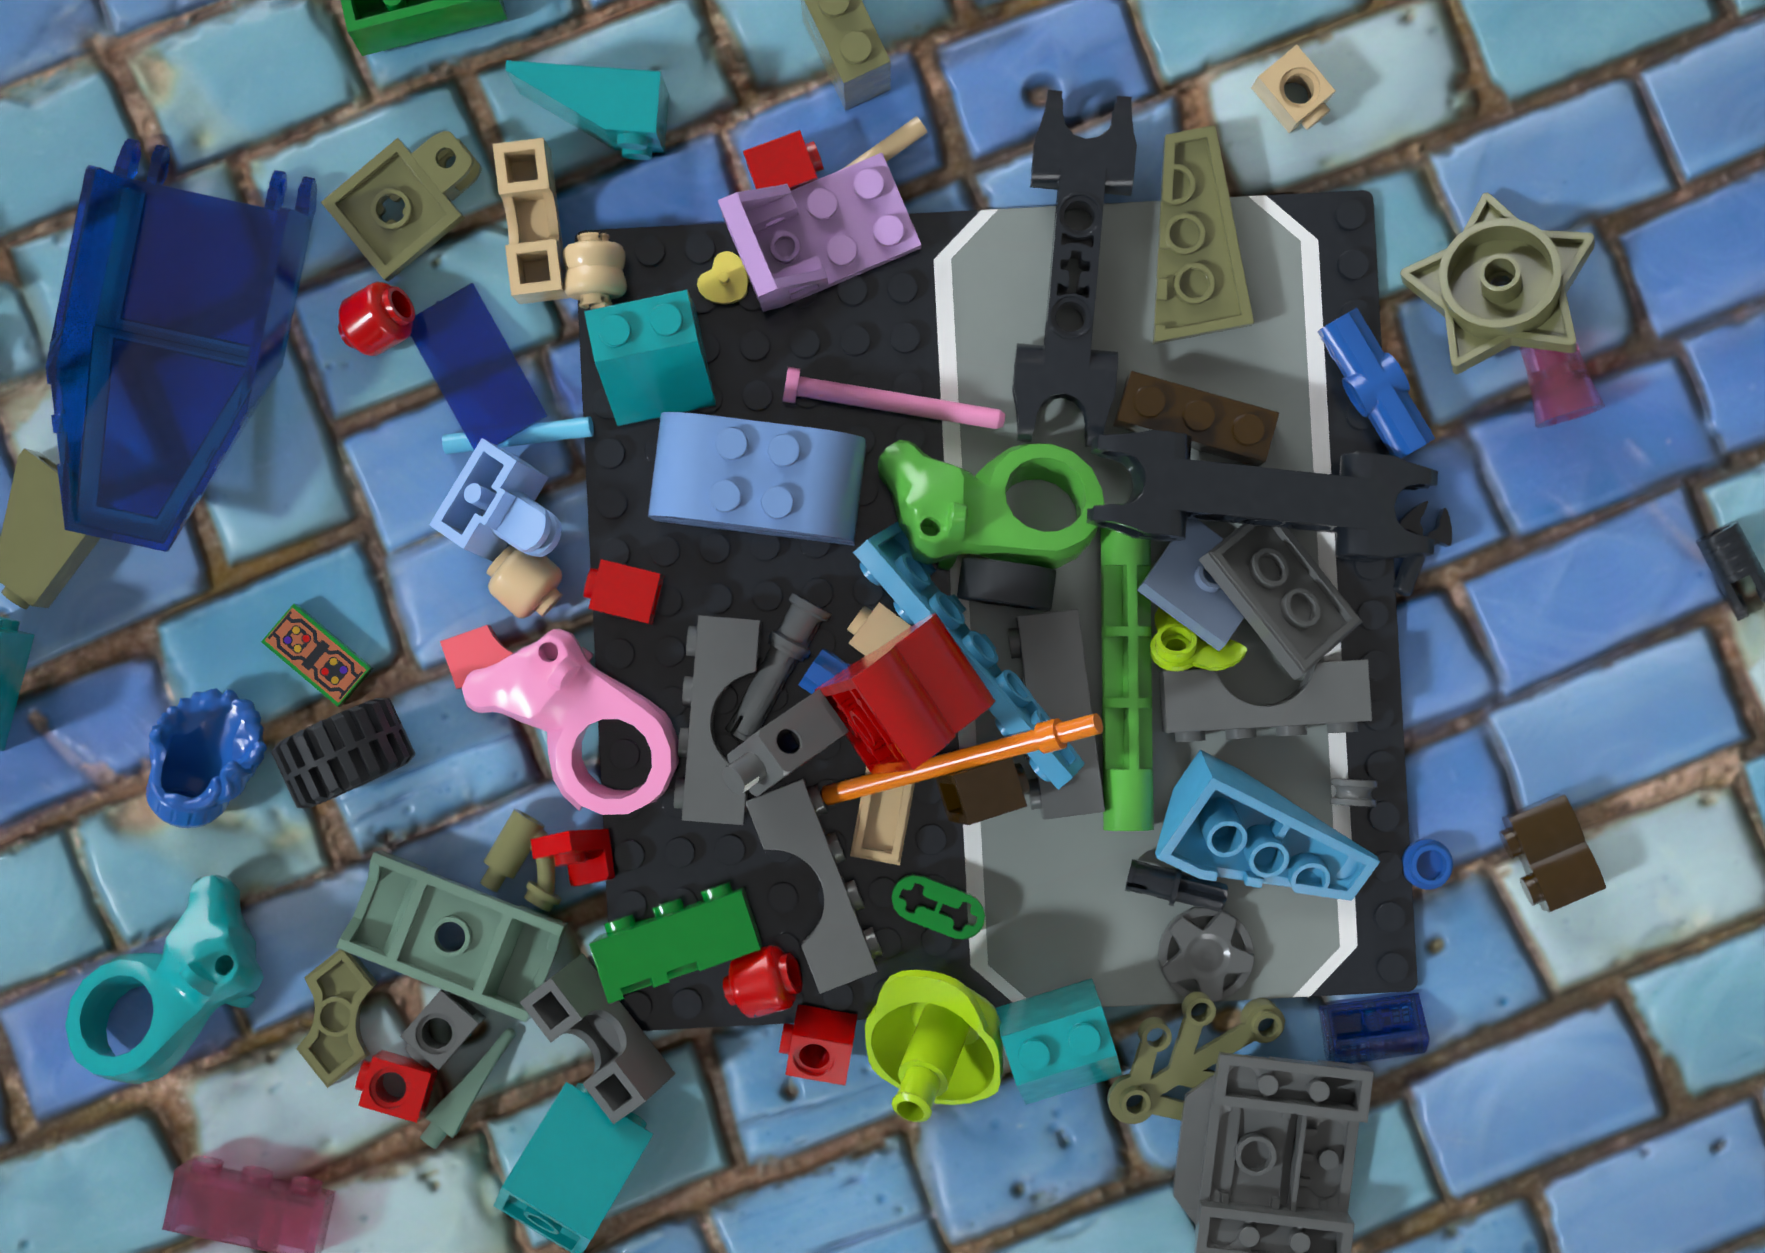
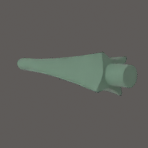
[420,1028,515,1149]

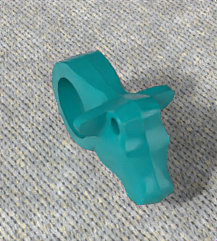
[65,875,264,1084]

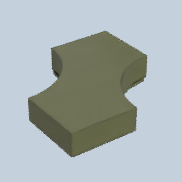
[296,949,378,1088]

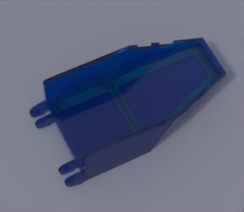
[45,138,317,552]

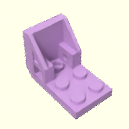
[718,153,922,312]

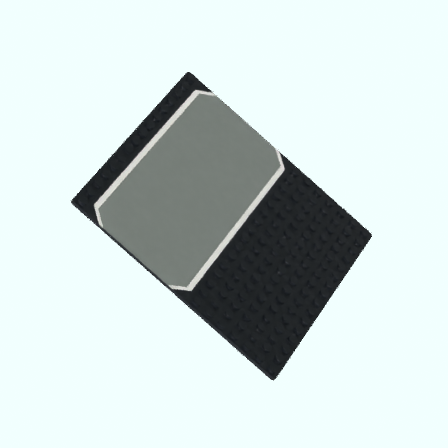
[575,190,1418,1031]

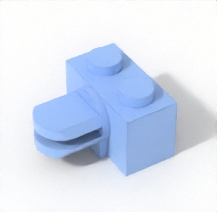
[429,438,562,562]

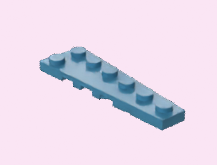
[853,522,1085,790]

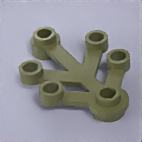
[1107,992,1285,1124]

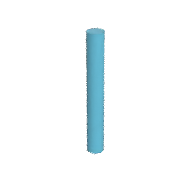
[442,416,594,454]

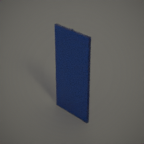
[410,283,548,450]

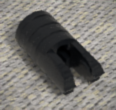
[1695,521,1765,621]

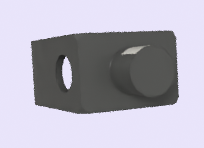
[722,689,849,797]

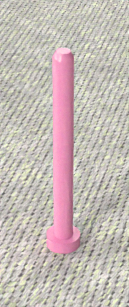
[782,367,1005,429]

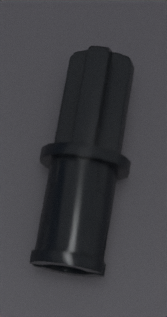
[1125,859,1228,911]

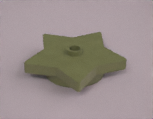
[1400,192,1595,374]

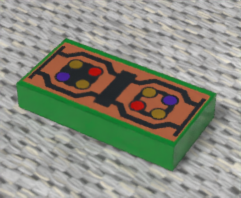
[261,603,374,707]

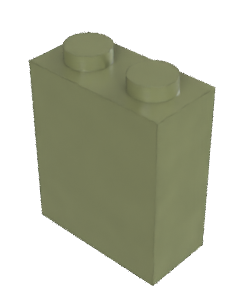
[801,0,891,111]

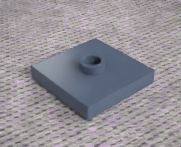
[1137,518,1244,651]

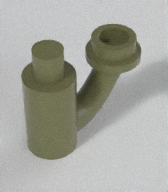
[480,809,562,912]

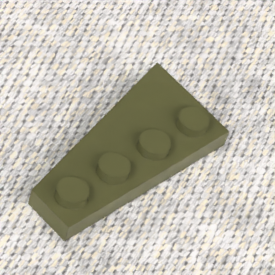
[1153,125,1254,345]

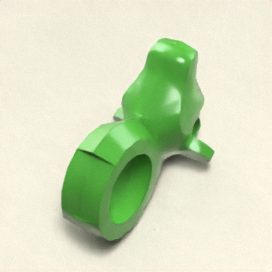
[878,440,1105,570]

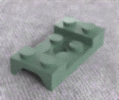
[336,850,568,1022]

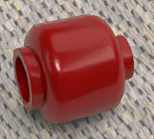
[338,281,415,356]
[723,946,803,1018]

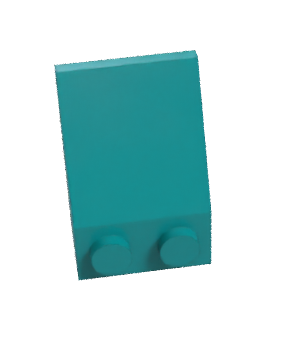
[505,60,669,160]

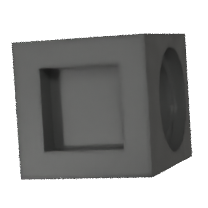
[400,989,486,1070]

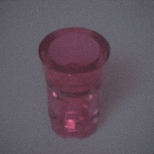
[1519,339,1605,428]

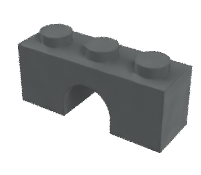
[520,953,676,1124]

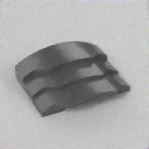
[1173,1052,1374,1253]

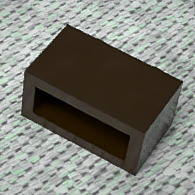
[935,757,1030,825]

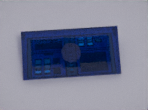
[1318,992,1430,1064]

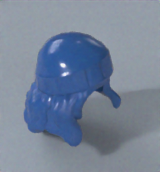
[146,688,267,828]

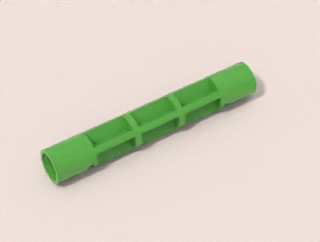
[1100,504,1154,831]

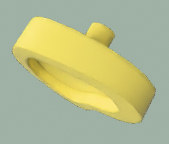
[697,251,749,304]

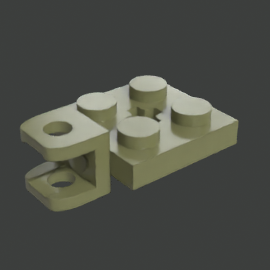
[321,131,482,282]

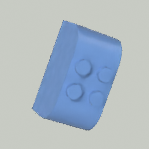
[648,412,867,546]

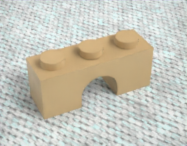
[493,138,569,304]

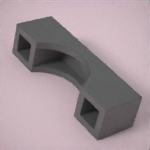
[674,615,762,825]
[1159,659,1372,742]
[745,778,883,994]

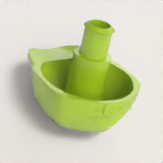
[865,970,1003,1122]

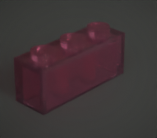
[162,1156,336,1253]

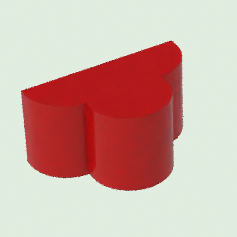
[815,613,996,774]

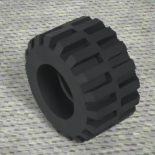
[271,698,415,808]

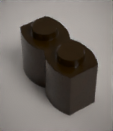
[1499,794,1606,912]

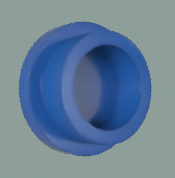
[1402,839,1453,890]

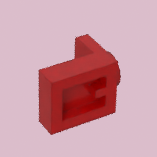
[530,829,615,887]

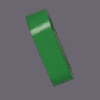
[892,874,985,940]

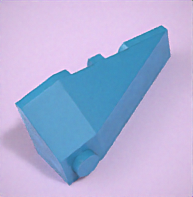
[1155,750,1380,901]

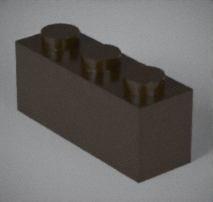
[1113,371,1279,467]

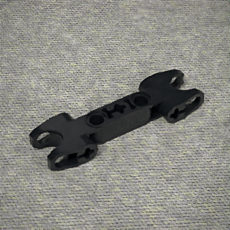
[1012,90,1137,447]

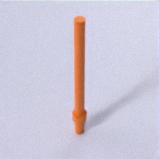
[821,713,1103,805]

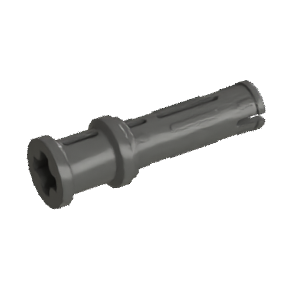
[725,593,832,741]

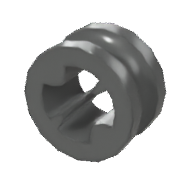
[1330,778,1378,807]

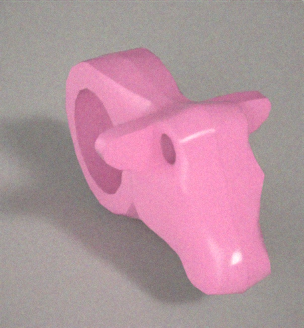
[462,629,679,815]

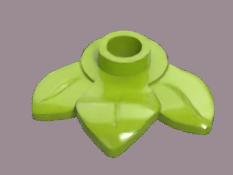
[1150,607,1247,671]

